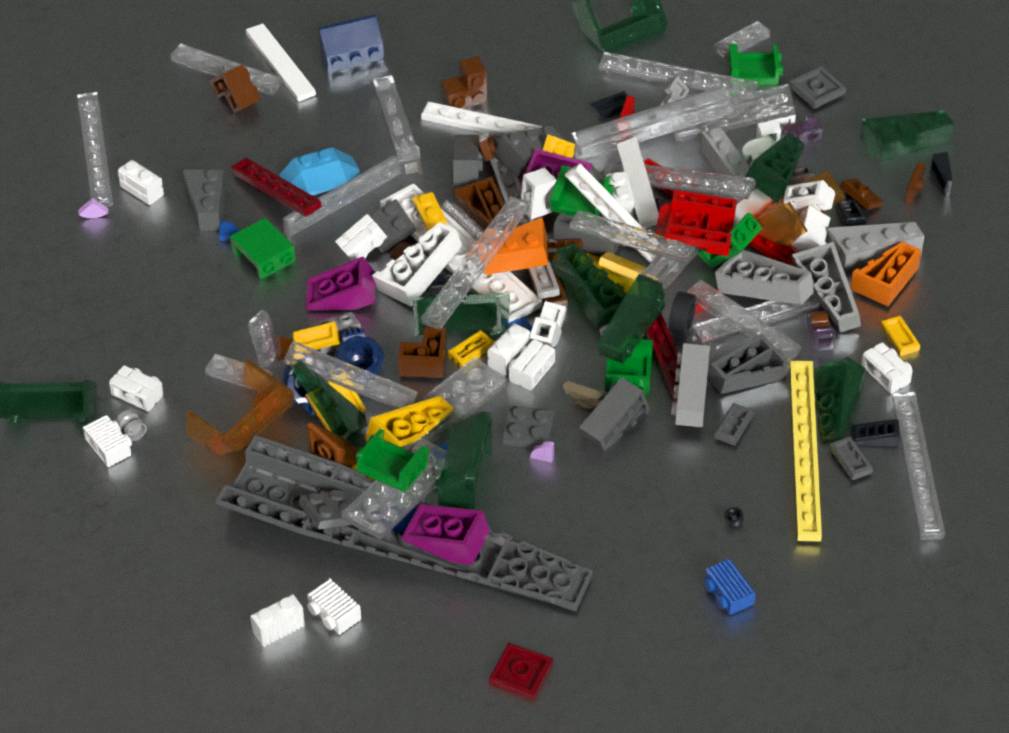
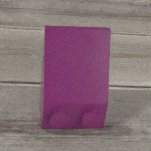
[520,149,592,187]
[306,256,376,311]
[402,504,490,565]

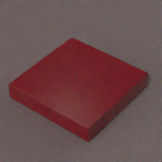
[489,642,553,700]

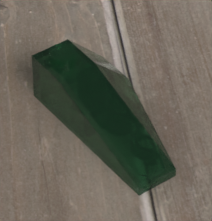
[813,357,866,443]
[291,360,368,440]

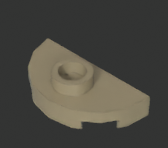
[563,381,604,409]

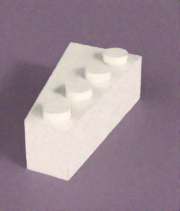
[372,222,462,307]

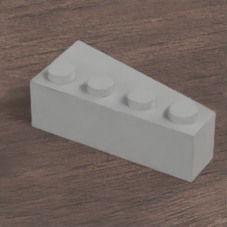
[827,222,924,274]
[792,242,861,333]
[715,250,814,305]

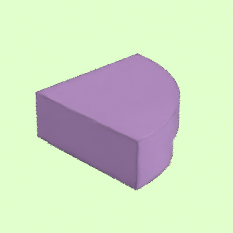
[78,198,108,218]
[530,441,554,463]

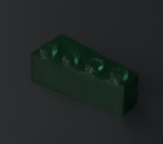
[860,111,954,163]
[744,133,805,203]
[551,243,638,329]
[598,274,665,364]

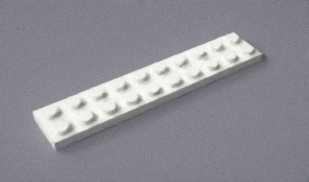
[380,183,542,324]

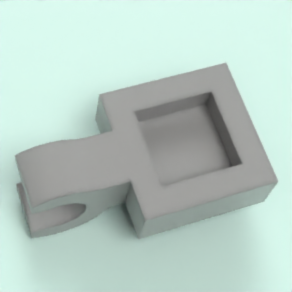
[660,76,690,110]

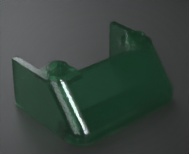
[572,0,667,54]
[413,292,510,336]
[0,380,97,424]
[434,411,492,510]

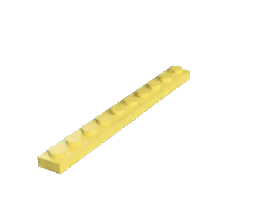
[790,361,822,541]

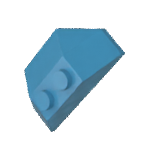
[278,147,360,196]

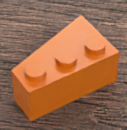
[480,217,548,275]
[850,241,922,306]

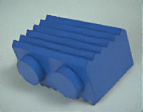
[704,558,756,615]

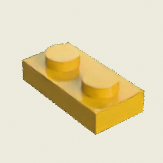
[543,134,576,158]
[413,192,446,230]

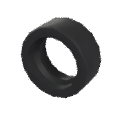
[669,291,696,335]

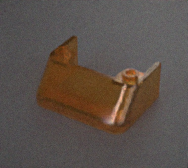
[754,170,846,247]
[187,359,294,455]

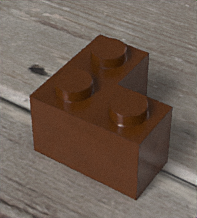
[441,56,487,108]
[209,64,260,113]
[398,327,447,378]

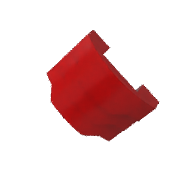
[655,189,738,256]

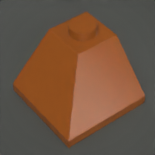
[307,422,359,468]

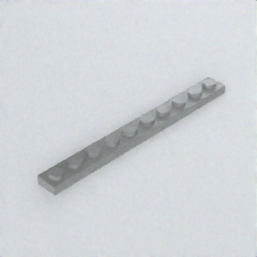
[490,157,560,299]

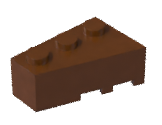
[453,177,513,238]

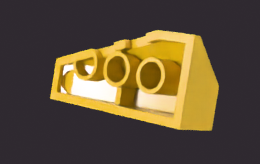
[365,396,454,447]

